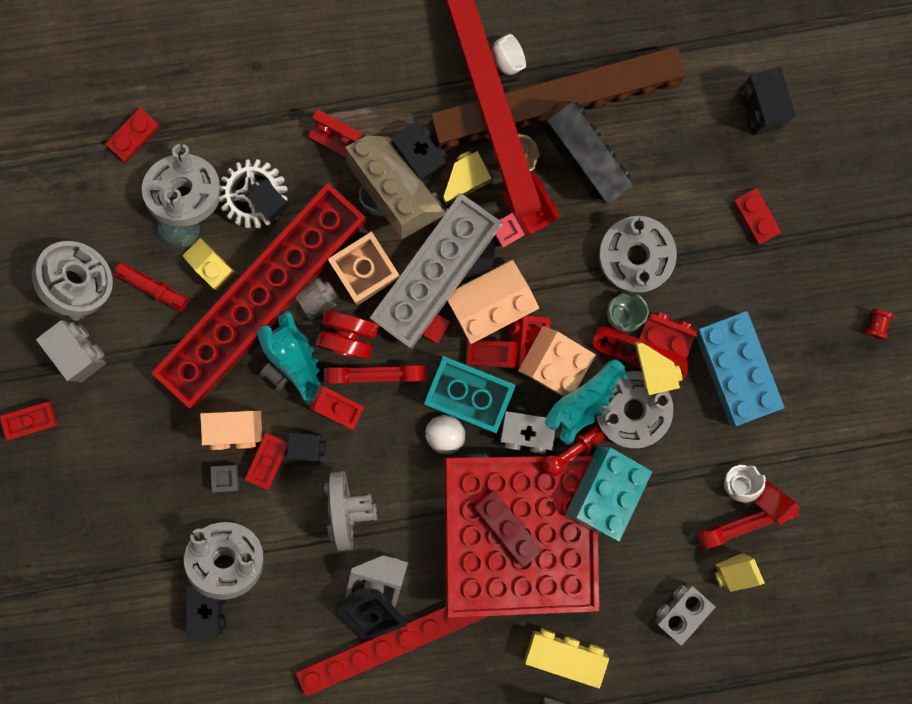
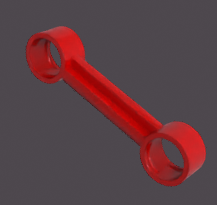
[324,366,426,384]
[697,510,799,549]

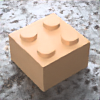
[328,232,400,305]
[518,326,595,397]
[201,411,262,450]

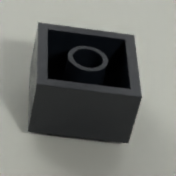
[738,66,796,135]

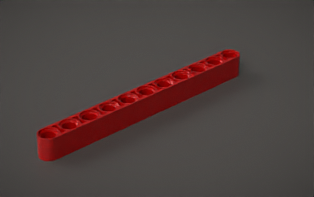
[445,0,542,218]

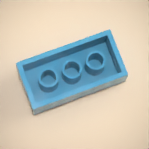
[695,311,785,426]

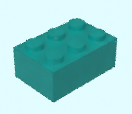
[424,356,516,433]
[564,447,652,542]

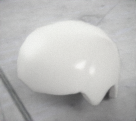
[491,34,526,75]
[425,414,465,455]
[724,465,766,503]

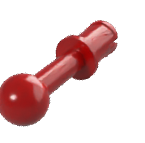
[543,425,606,476]

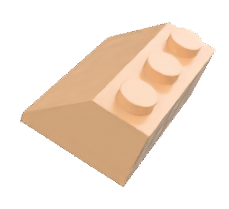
[447,260,539,344]

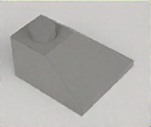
[345,555,408,607]

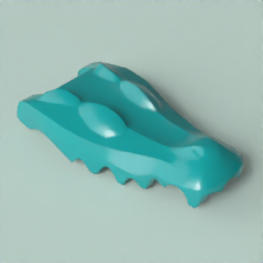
[258,311,320,406]
[545,360,628,444]

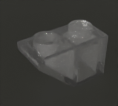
[296,278,338,320]

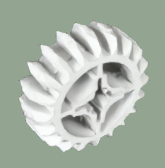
[219,159,288,228]

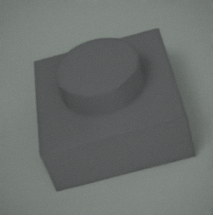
[211,465,239,492]

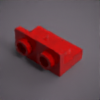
[309,109,364,158]
[638,311,699,359]
[508,315,551,367]

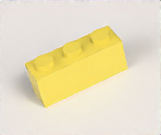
[524,628,609,689]

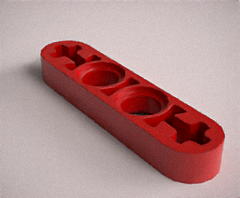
[593,326,688,379]

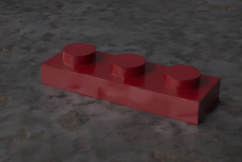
[472,490,543,568]

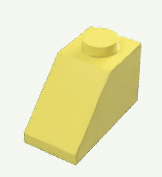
[444,151,492,205]
[182,238,237,291]
[635,341,682,395]
[714,553,765,592]

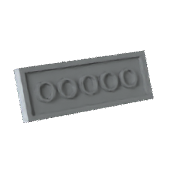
[370,193,503,349]

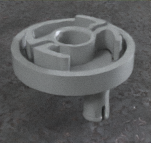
[142,144,221,227]
[599,216,677,293]
[32,241,113,321]
[596,371,673,448]
[324,471,377,551]
[184,522,263,600]

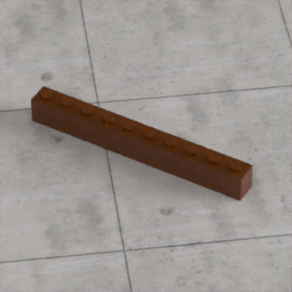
[431,46,686,150]

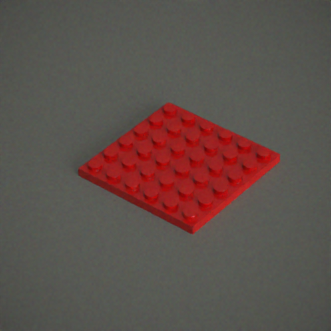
[444,456,599,618]

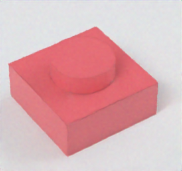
[495,213,525,248]

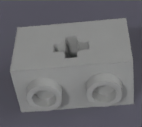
[500,411,555,454]

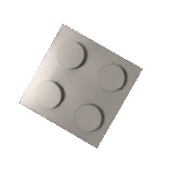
[36,320,106,382]

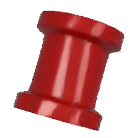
[864,309,895,340]

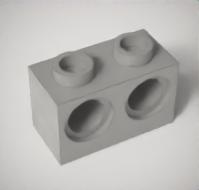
[654,583,715,646]

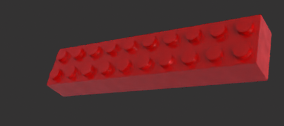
[152,183,368,408]

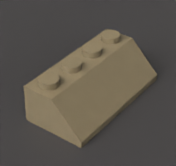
[345,135,445,240]

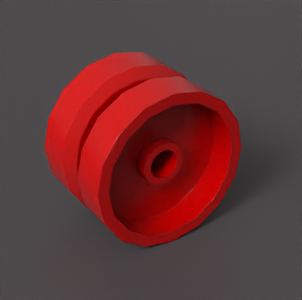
[315,310,379,360]

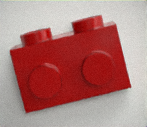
[501,173,560,237]

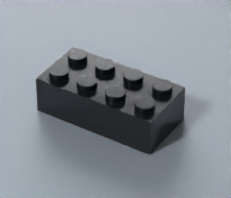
[536,101,633,205]

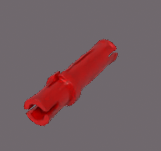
[114,262,189,312]

